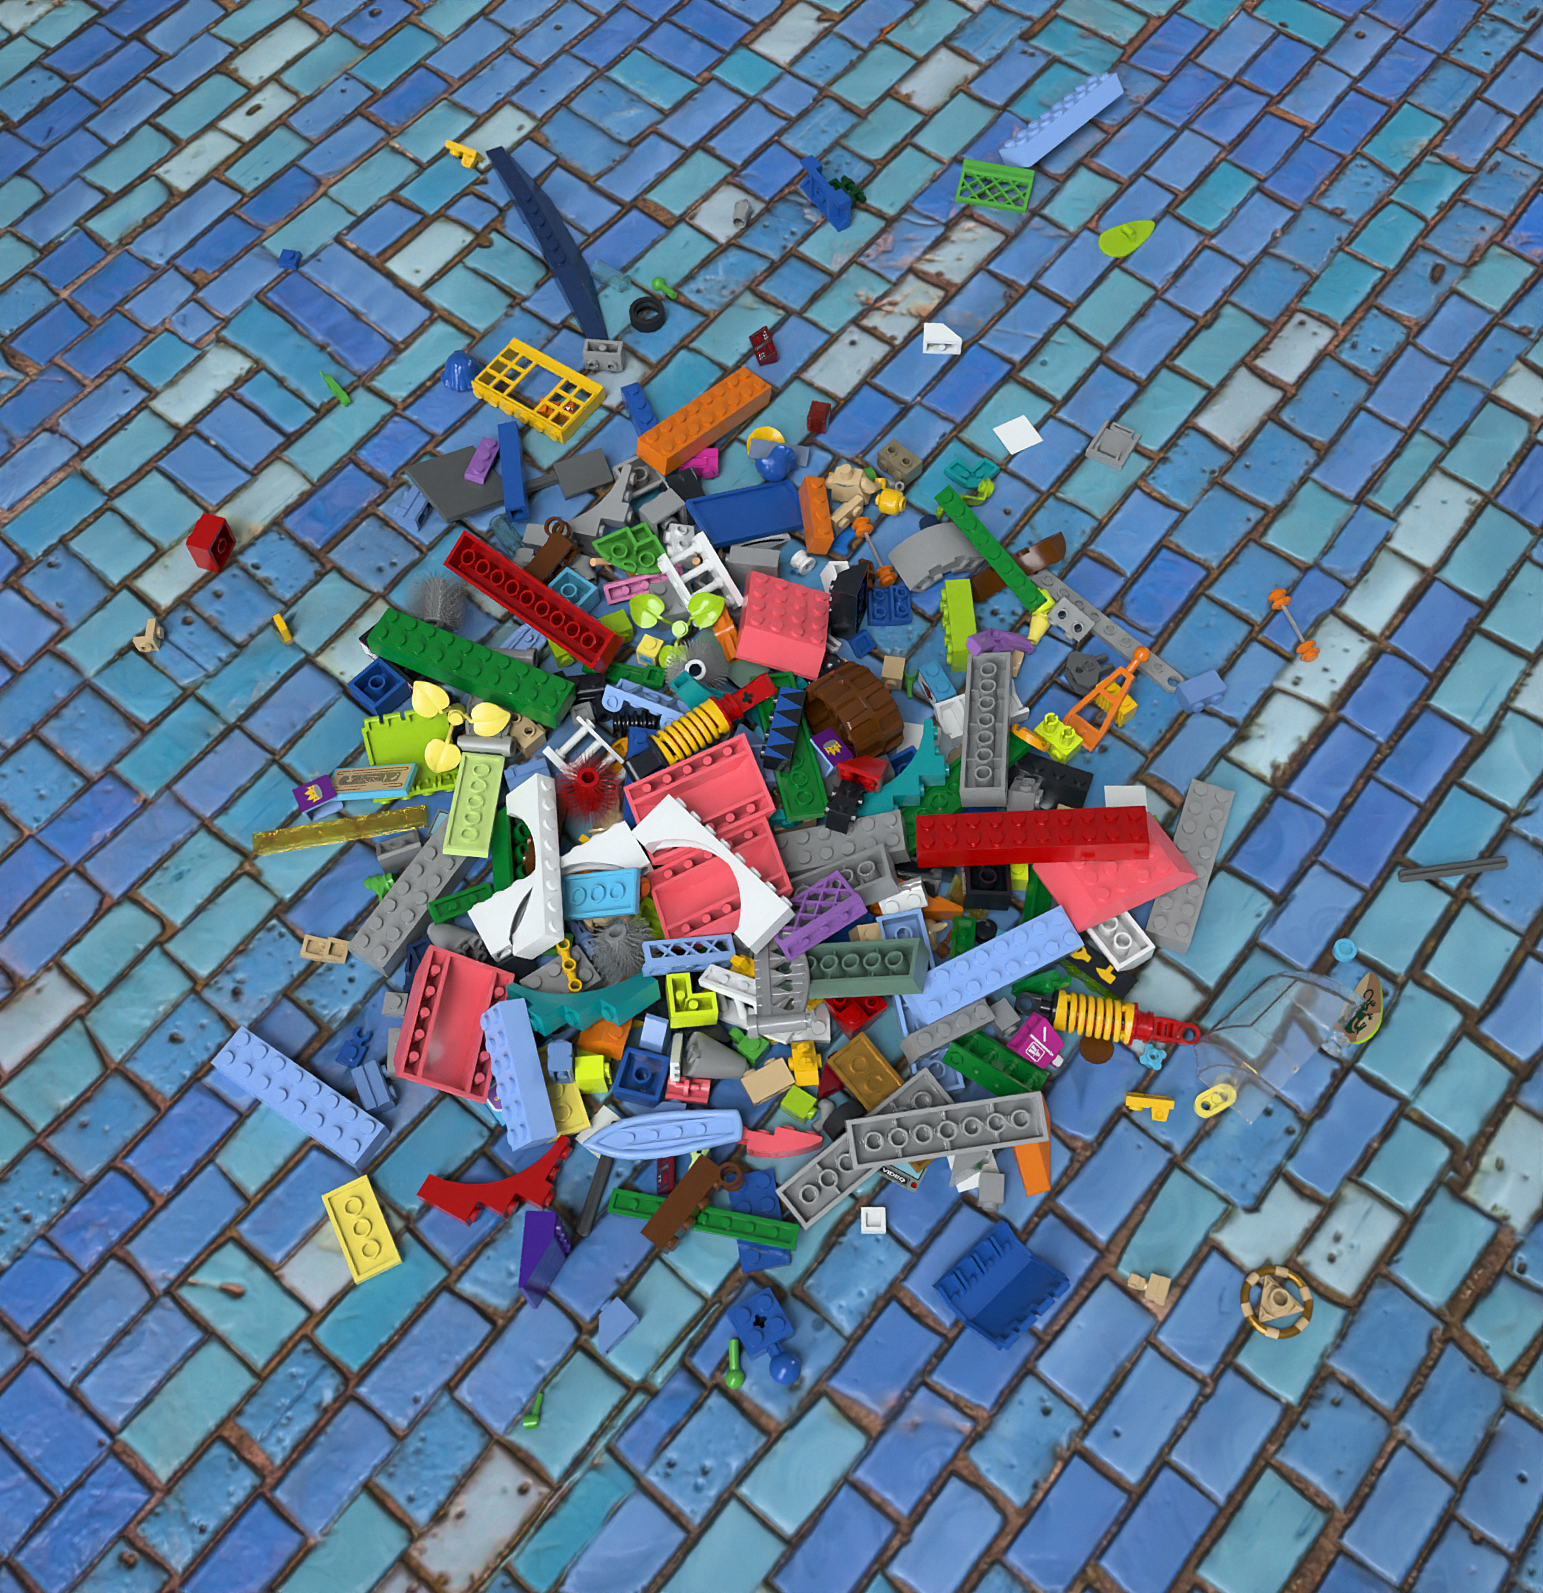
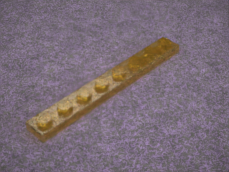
[252,805,429,857]

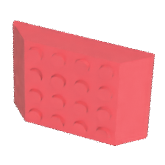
[735,570,831,681]
[623,733,776,865]
[1032,812,1198,933]
[646,816,793,949]
[393,944,515,1104]

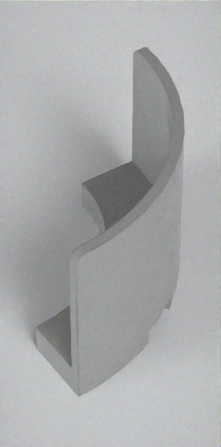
[888,522,984,593]

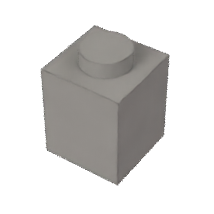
[989,997,1021,1039]
[977,1172,1005,1211]

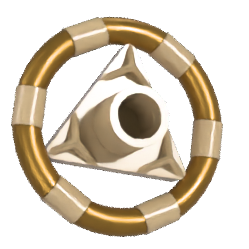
[1240,1265,1313,1339]

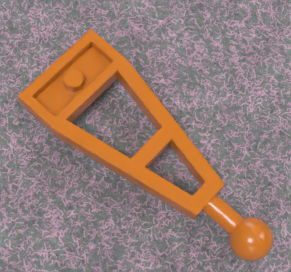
[1061,646,1151,752]

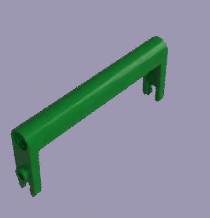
[1011,863,1072,999]

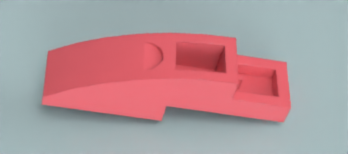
[734,1125,823,1158]

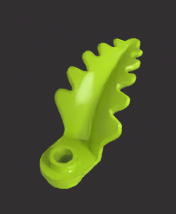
[935,478,995,520]

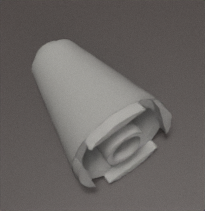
[681,1031,749,1080]

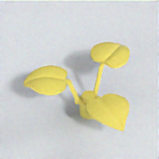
[412,681,511,773]

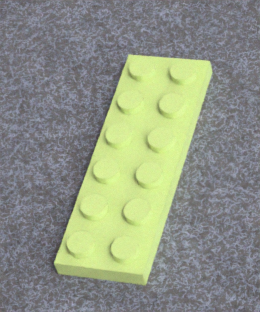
[443,752,505,858]

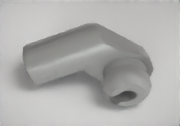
[881,478,904,491]
[811,1098,835,1134]

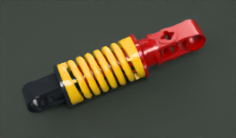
[622,672,778,783]
[1014,989,1200,1046]

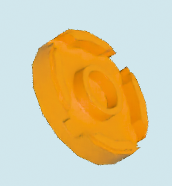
[1010,723,1050,752]

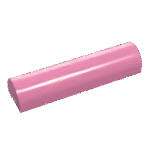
[602,563,684,605]

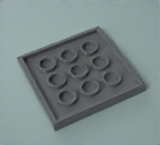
[405,445,504,523]

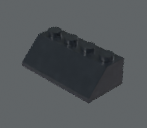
[828,562,869,640]
[1007,752,1094,810]

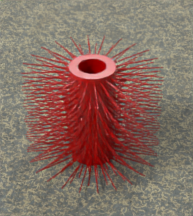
[555,750,623,829]

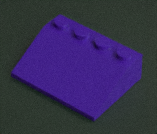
[518,1211,571,1309]

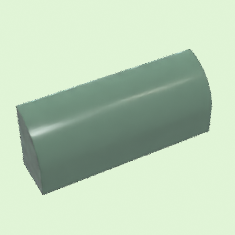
[694,625,775,688]

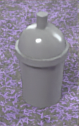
[732,198,752,228]

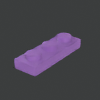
[464,436,500,484]

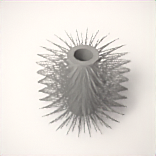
[404,569,468,634]
[664,639,729,699]
[584,913,663,986]

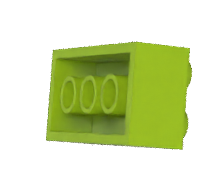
[939,579,977,673]

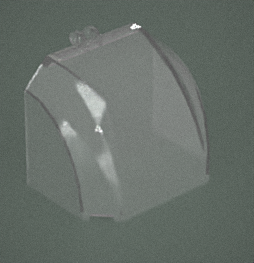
[1193,971,1367,1126]

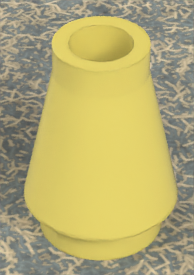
[1027,613,1051,645]

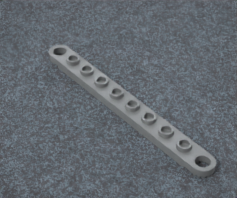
[1027,568,1184,694]

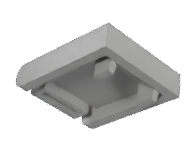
[1085,419,1142,471]

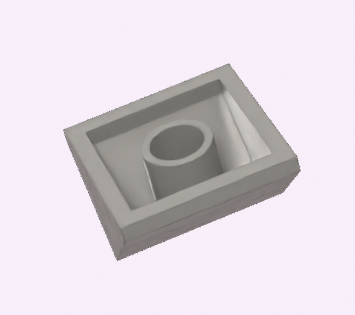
[375,830,423,873]

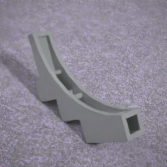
[522,464,637,551]

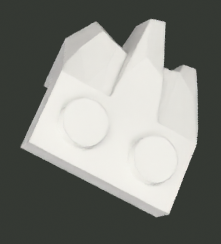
[784,1000,830,1043]

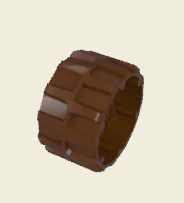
[803,661,905,759]

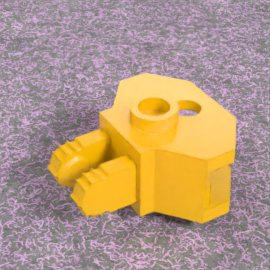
[788,1040,822,1089]

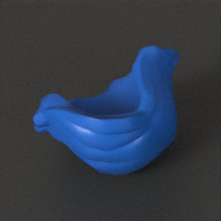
[440,350,483,391]
[754,444,797,482]

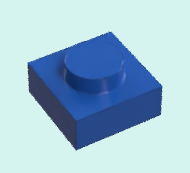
[277,249,302,270]
[847,629,876,658]

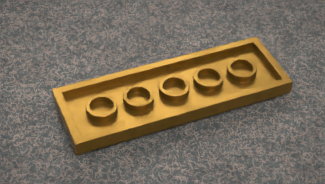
[826,1031,935,1173]

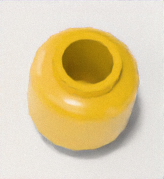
[875,488,906,516]

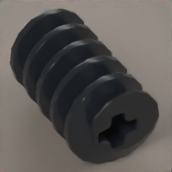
[613,710,657,737]

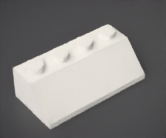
[1086,911,1155,972]

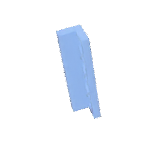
[642,934,736,977]

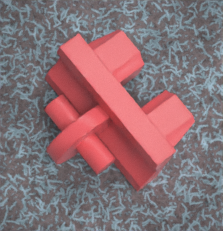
[665,1075,711,1105]

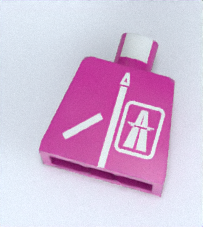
[1006,1012,1064,1069]

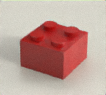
[186,512,237,573]

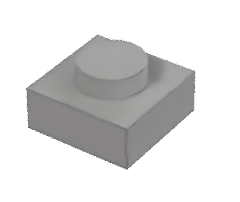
[570,702,595,729]
[382,992,409,1018]

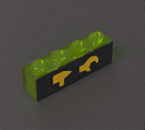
[1054,939,1138,1004]

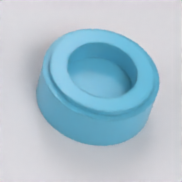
[1332,938,1357,962]

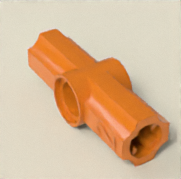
[713,603,742,664]

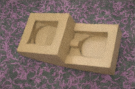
[299,934,350,964]

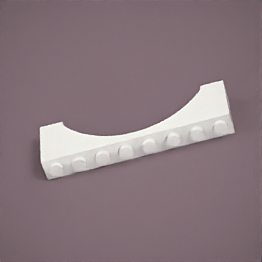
[506,773,564,960]
[630,794,796,954]
[467,820,654,962]

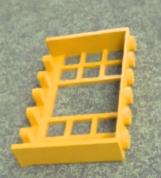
[471,338,606,445]

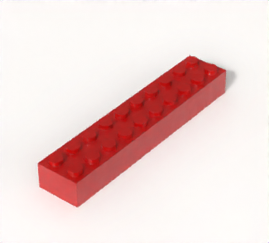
[443,530,626,674]
[916,805,1149,868]

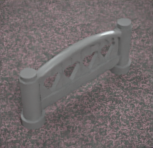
[457,647,538,757]
[744,924,812,1039]

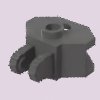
[1064,651,1116,697]

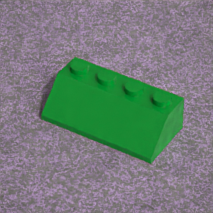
[491,807,531,893]

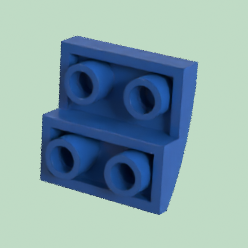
[867,585,912,626]

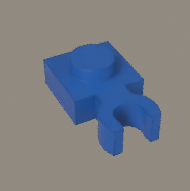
[336,1027,372,1069]

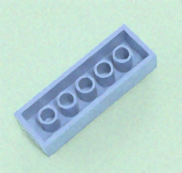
[480,998,558,1152]

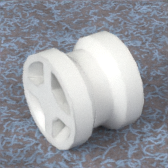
[790,550,816,575]

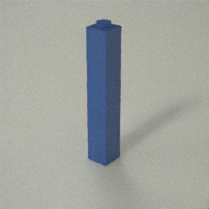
[497,421,530,523]

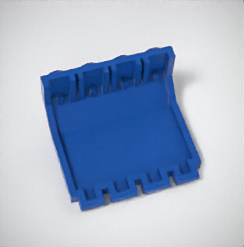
[932,1219,1071,1351]

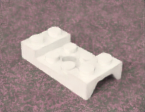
[933,678,1030,747]

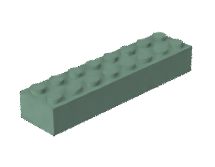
[748,937,930,1000]

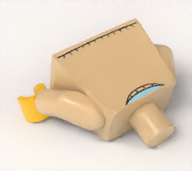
[825,464,887,505]

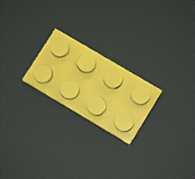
[537,1045,591,1144]
[321,1175,403,1285]

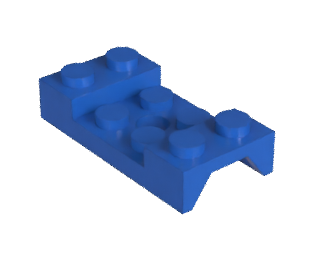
[800,155,852,232]

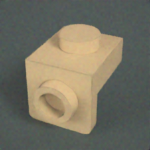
[133,619,164,652]

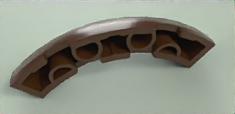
[968,532,1066,602]

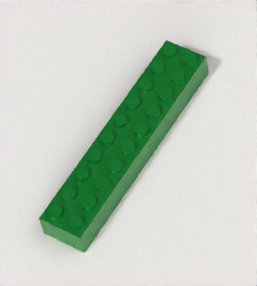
[366,607,576,730]

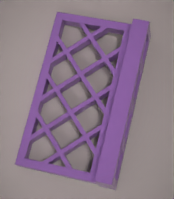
[773,870,868,962]

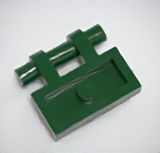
[828,175,867,208]

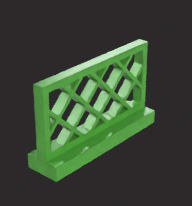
[955,159,1035,214]

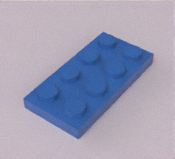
[726,1168,791,1274]

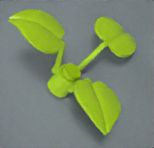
[629,592,725,680]

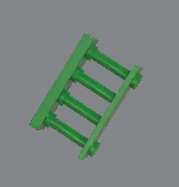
[942,1031,1050,1097]

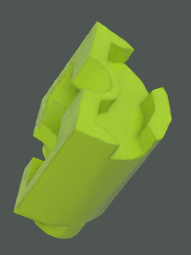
[630,895,666,941]

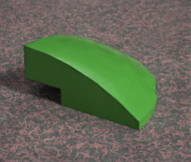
[591,522,675,575]

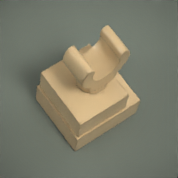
[1127,1273,1171,1306]

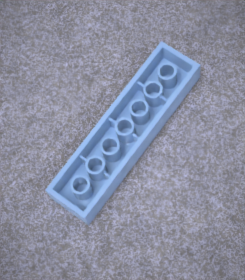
[999,72,1124,168]
[902,905,1084,1029]
[875,908,965,1095]
[211,1026,391,1172]

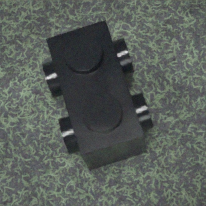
[824,779,865,835]

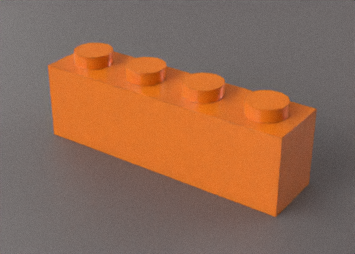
[798,475,834,555]

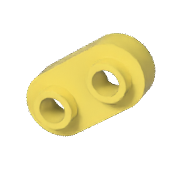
[1193,1081,1238,1118]

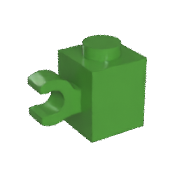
[728,1026,770,1069]

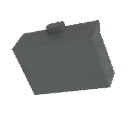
[552,448,614,500]

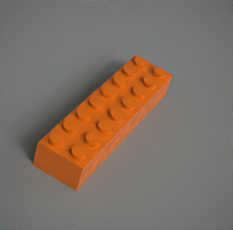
[636,366,772,476]

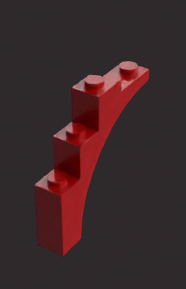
[416,1134,573,1227]

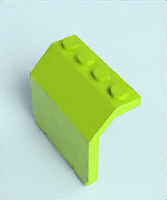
[361,709,459,804]

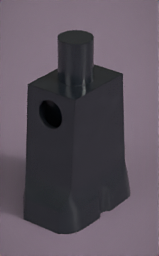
[659,467,706,526]

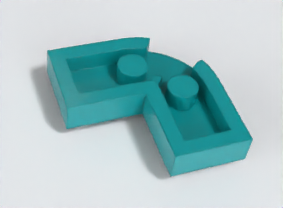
[944,457,1000,489]

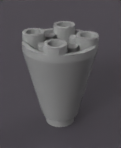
[427,922,487,962]

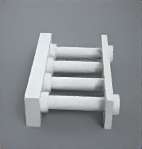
[657,531,743,630]
[542,716,625,813]
[698,964,796,1045]

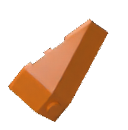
[869,878,964,920]
[576,976,635,1060]
[1011,1094,1050,1197]

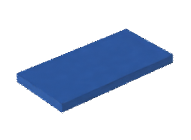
[685,478,804,549]

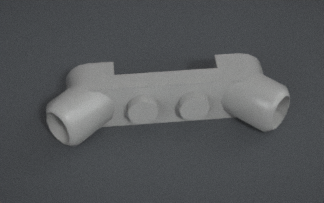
[511,548,598,585]

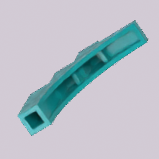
[669,670,808,729]
[857,719,950,818]
[505,971,661,1037]

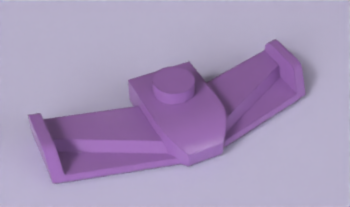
[966,628,1035,657]

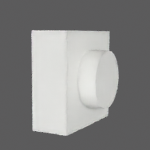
[861,1207,886,1234]

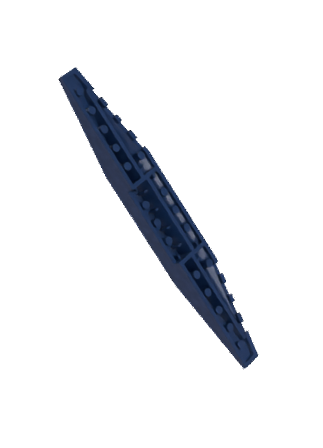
[485,146,608,340]

